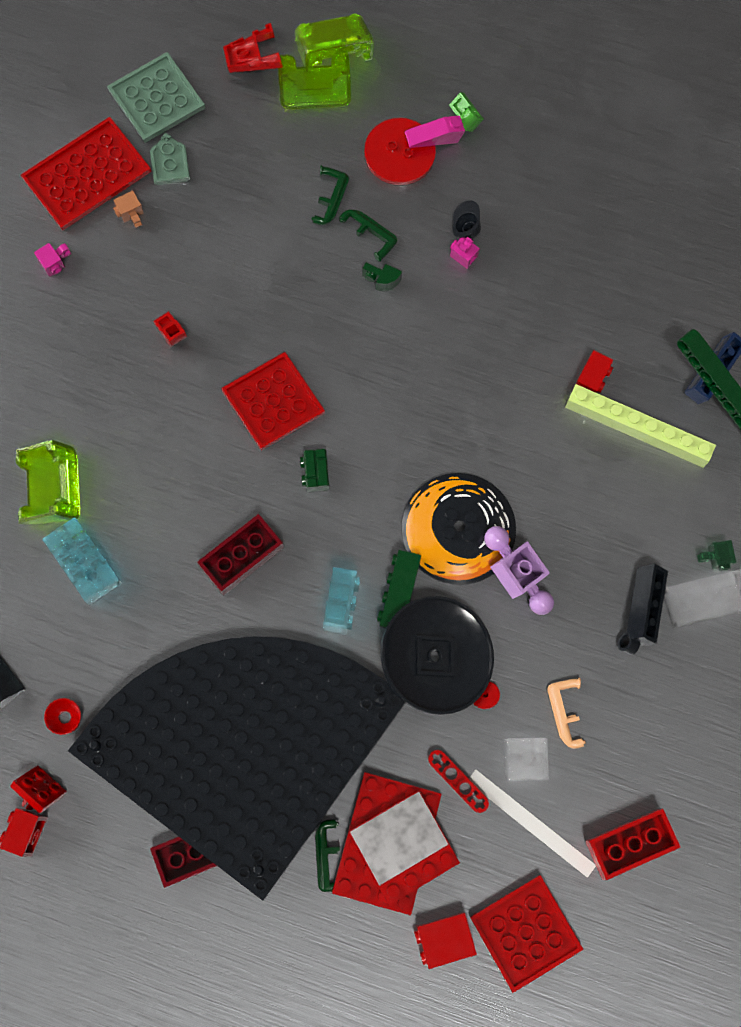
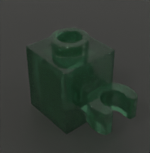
[697,540,737,571]

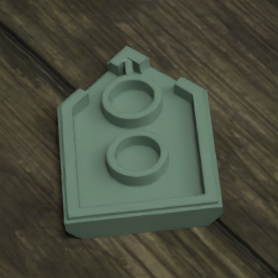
[150,132,190,185]

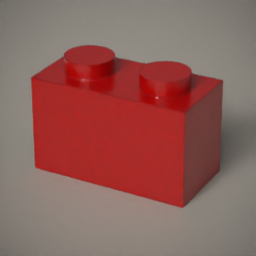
[576,350,614,393]

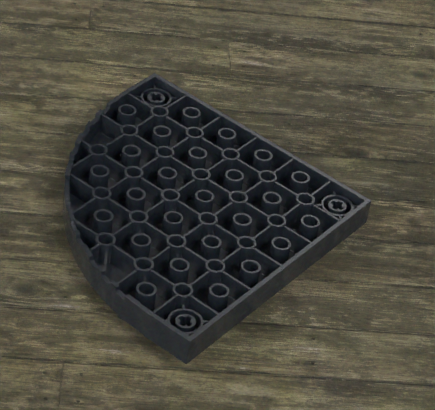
[68,636,406,901]

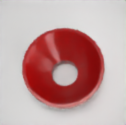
[44,698,82,735]

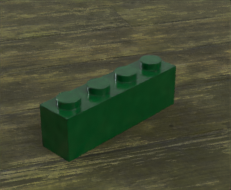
[377,550,421,628]

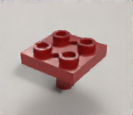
[10,765,67,814]

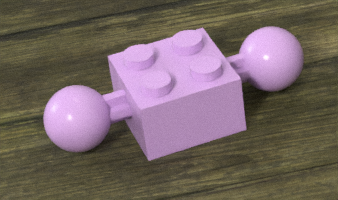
[484,526,554,615]

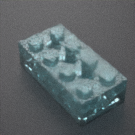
[42,517,122,606]

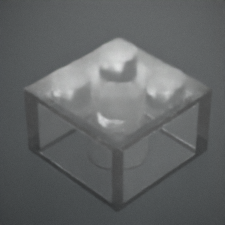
[504,738,549,781]

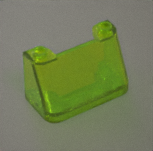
[295,14,374,72]
[278,52,351,109]
[16,440,80,525]

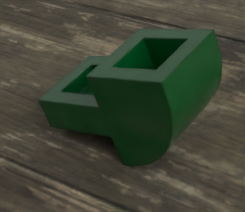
[362,262,402,291]

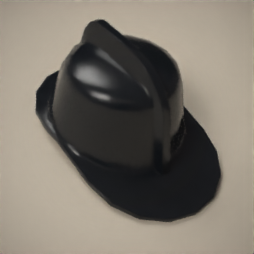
[453,200,481,241]

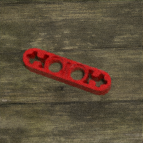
[428,750,489,813]

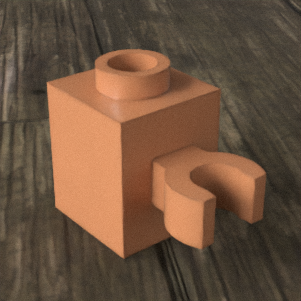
[113,190,143,228]

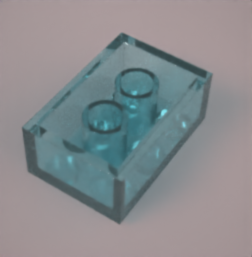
[323,567,360,635]

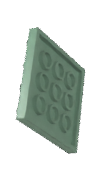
[107,52,205,143]

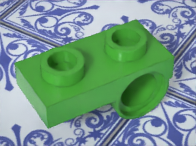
[449,92,484,132]

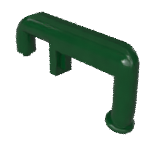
[311,165,349,226]
[339,210,397,262]
[315,819,340,892]

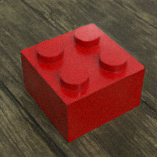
[0,808,48,857]

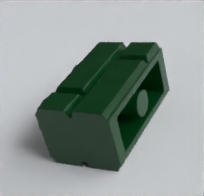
[300,449,330,492]

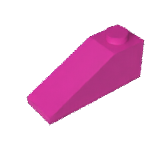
[405,116,465,148]

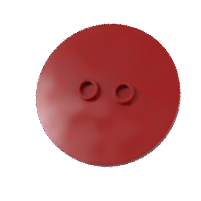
[364,118,436,185]

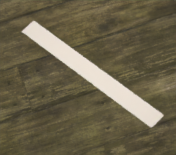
[469,770,596,878]

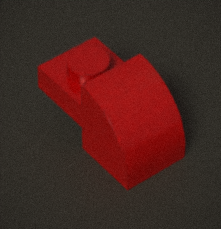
[153,311,187,347]

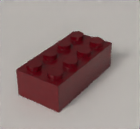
[197,514,284,596]

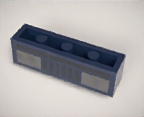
[684,332,741,404]

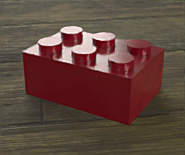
[150,837,217,888]

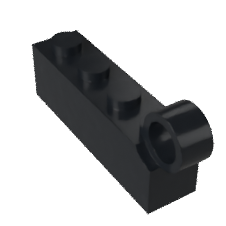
[618,564,668,655]

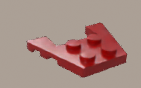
[223,23,283,73]

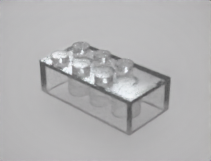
[664,569,741,629]

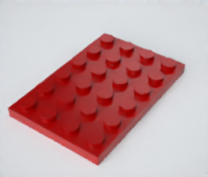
[21,117,152,231]
[332,772,442,915]

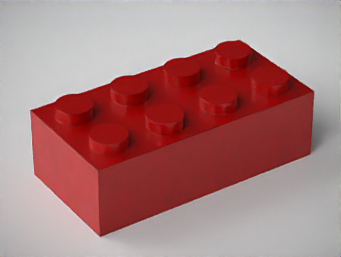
[585,809,681,880]

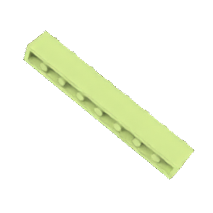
[565,384,716,468]

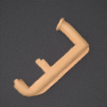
[547,677,586,749]

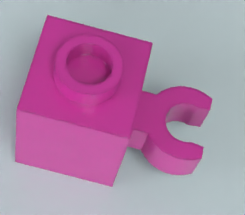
[450,237,480,269]
[34,243,71,277]

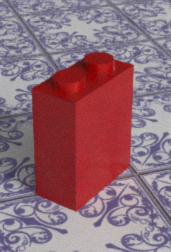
[414,912,477,969]

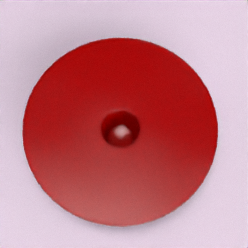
[473,682,500,709]

